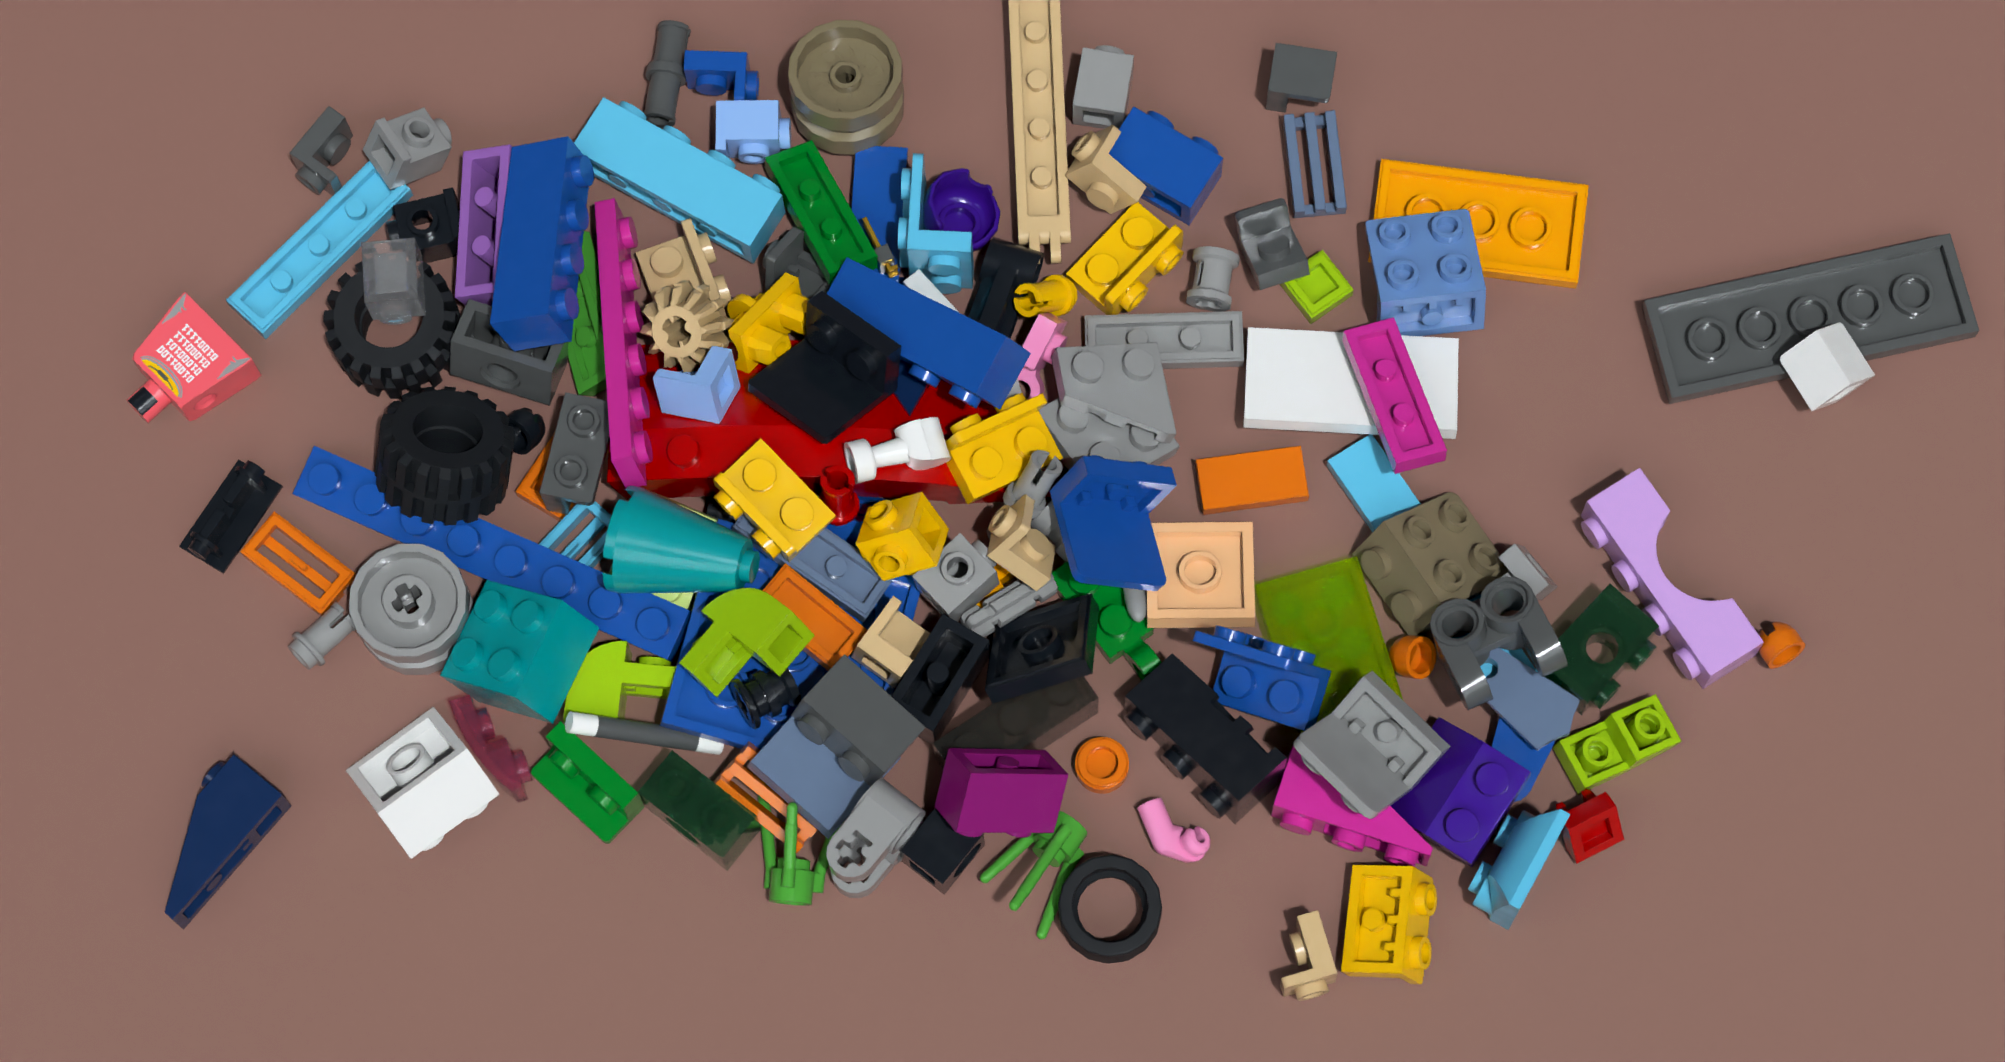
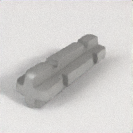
[960,573,1058,638]

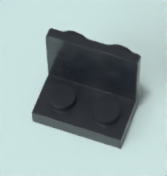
[748,291,901,444]

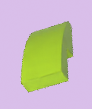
[1553,694,1681,795]

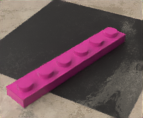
[594,198,653,488]

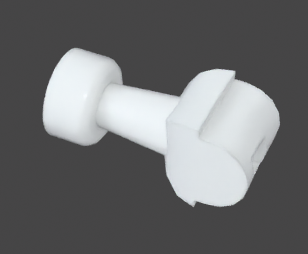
[844,417,951,484]

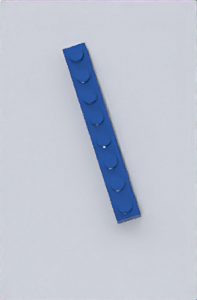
[292,446,692,662]

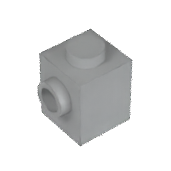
[912,533,1000,622]

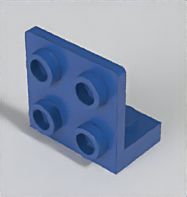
[1192,625,1331,731]

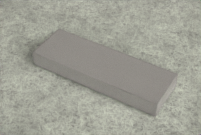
[1085,311,1244,369]

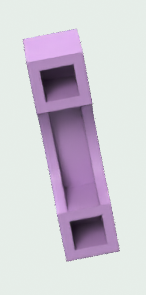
[1581,468,1764,689]

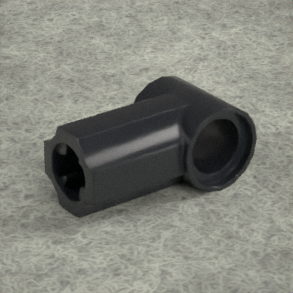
[969,237,1044,338]

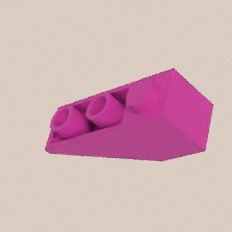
[1271,745,1433,867]

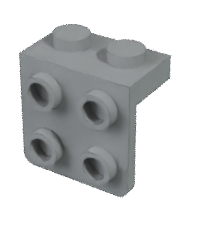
[1293,671,1451,819]

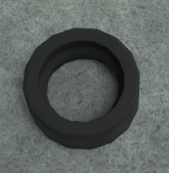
[1058,855,1162,964]

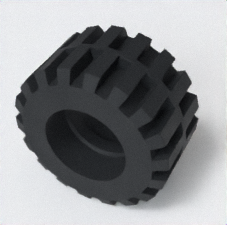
[324,254,461,399]
[375,386,515,526]

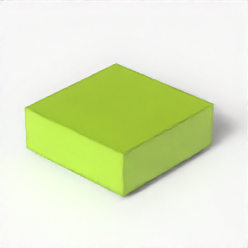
[1280,249,1354,324]

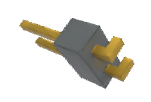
[862,217,899,278]

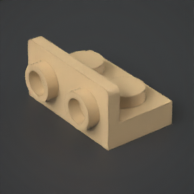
[635,218,732,319]

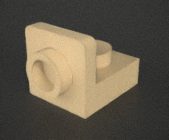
[987,494,1056,591]
[1280,910,1337,1001]

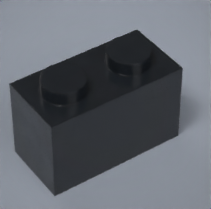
[892,614,990,746]

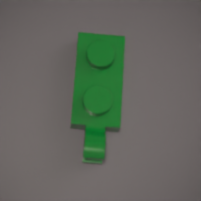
[1052,562,1162,681]

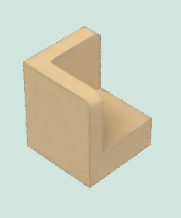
[852,596,930,688]

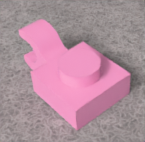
[1018,312,1068,400]

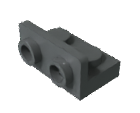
[540,392,610,515]

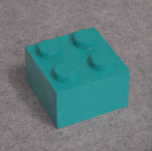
[440,580,599,724]

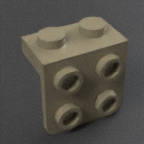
[1352,492,1509,636]

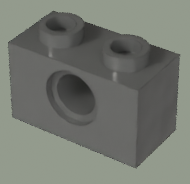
[450,299,568,406]

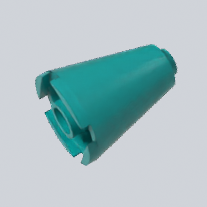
[602,485,760,594]

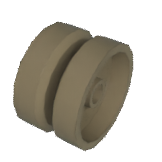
[788,20,904,155]

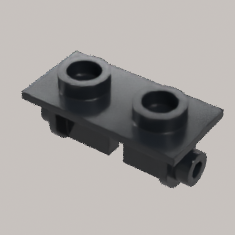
[179,459,283,574]

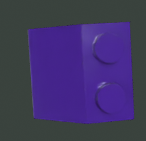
[1391,717,1531,867]

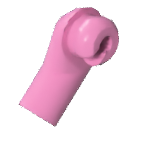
[1137,798,1211,863]

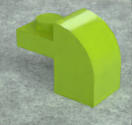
[679,588,815,697]
[563,641,676,723]

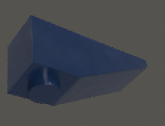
[165,755,291,930]

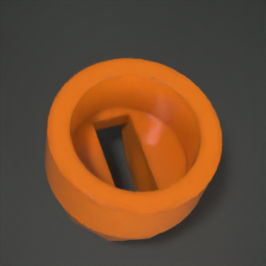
[1759,622,1805,669]
[1389,635,1436,679]

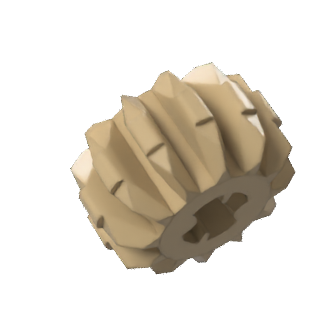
[639,280,733,372]

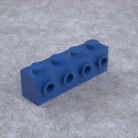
[490,136,594,351]
[827,257,1031,409]

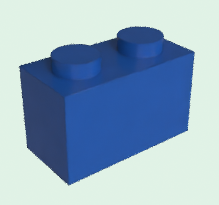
[1109,107,1223,226]

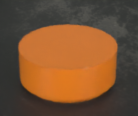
[1075,737,1129,794]

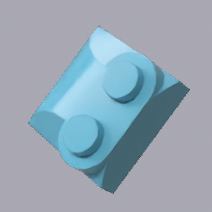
[1468,809,1570,930]

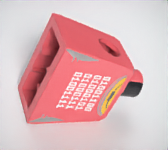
[126,292,261,423]

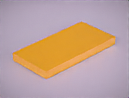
[1368,159,1589,289]

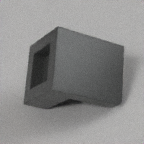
[1266,43,1337,113]

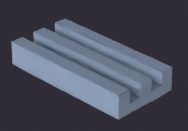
[1283,110,1347,218]

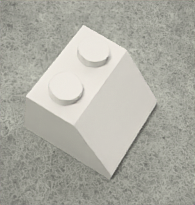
[346,707,500,859]

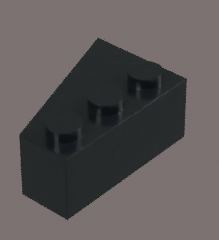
[1124,653,1287,824]

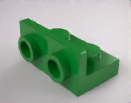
[531,721,645,844]

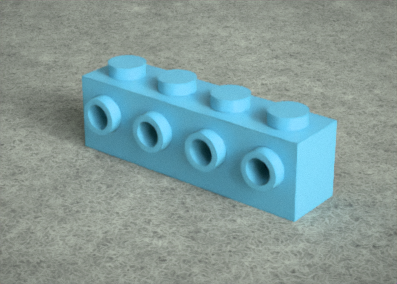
[574,97,786,264]

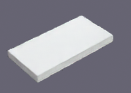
[1243,327,1459,439]

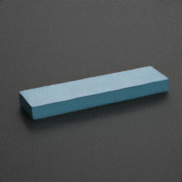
[226,160,413,339]

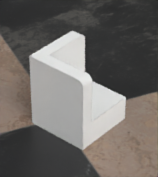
[1780,322,1875,411]

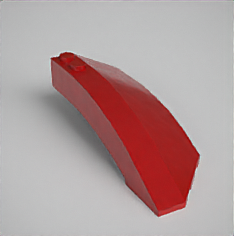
[607,340,1053,504]

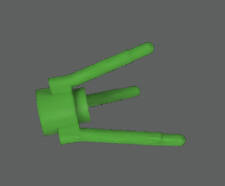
[758,781,844,906]
[980,811,1087,940]

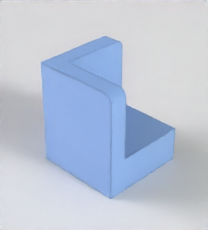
[653,346,741,424]

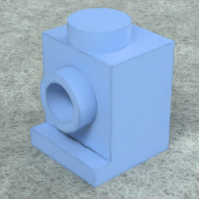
[715,100,791,164]

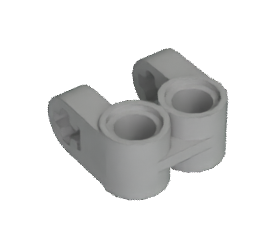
[826,778,926,899]

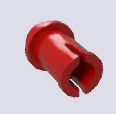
[819,465,860,526]

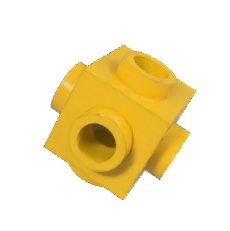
[855,492,949,581]

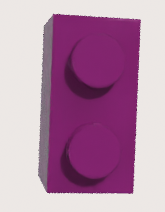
[935,748,1069,838]

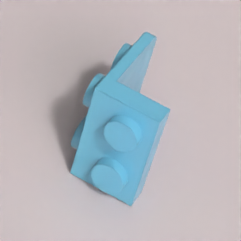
[898,153,974,294]

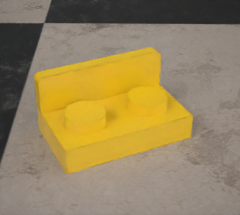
[1066,202,1184,315]
[945,393,1063,504]
[713,438,836,562]
[1341,865,1437,984]

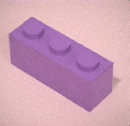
[455,144,512,306]

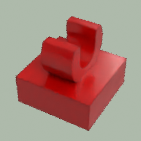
[1556,789,1624,864]

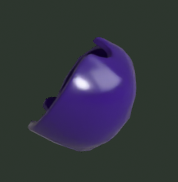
[923,168,1000,252]

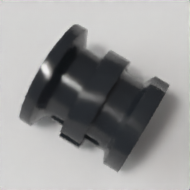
[731,668,801,729]

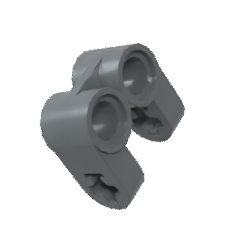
[1430,576,1568,710]

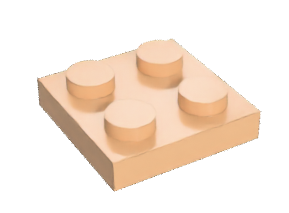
[1147,522,1255,628]

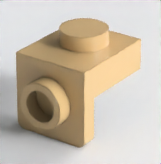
[1065,125,1147,214]

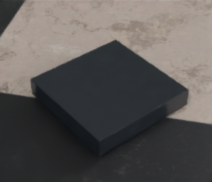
[985,594,1099,704]

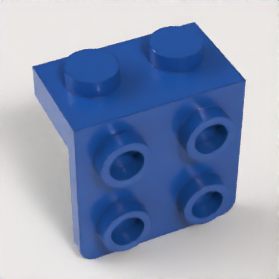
[1050,455,1177,591]

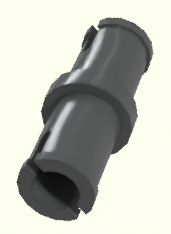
[643,20,691,128]

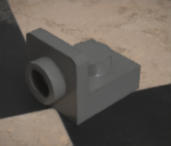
[290,106,353,196]
[1235,198,1310,290]

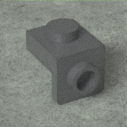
[763,227,831,299]

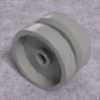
[349,544,475,675]

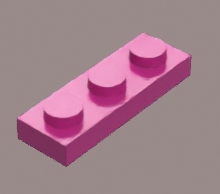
[1342,317,1447,474]

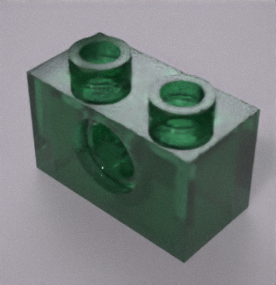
[1535,584,1659,716]
[638,750,761,871]

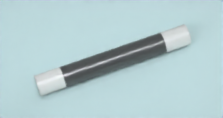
[565,711,724,755]

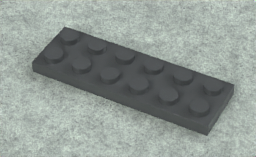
[1642,233,1979,404]

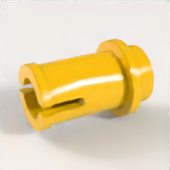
[1014,274,1078,317]

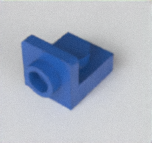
[684,50,759,100]

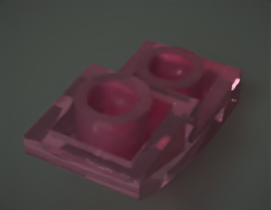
[449,694,533,803]

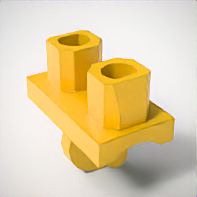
[727,272,810,374]

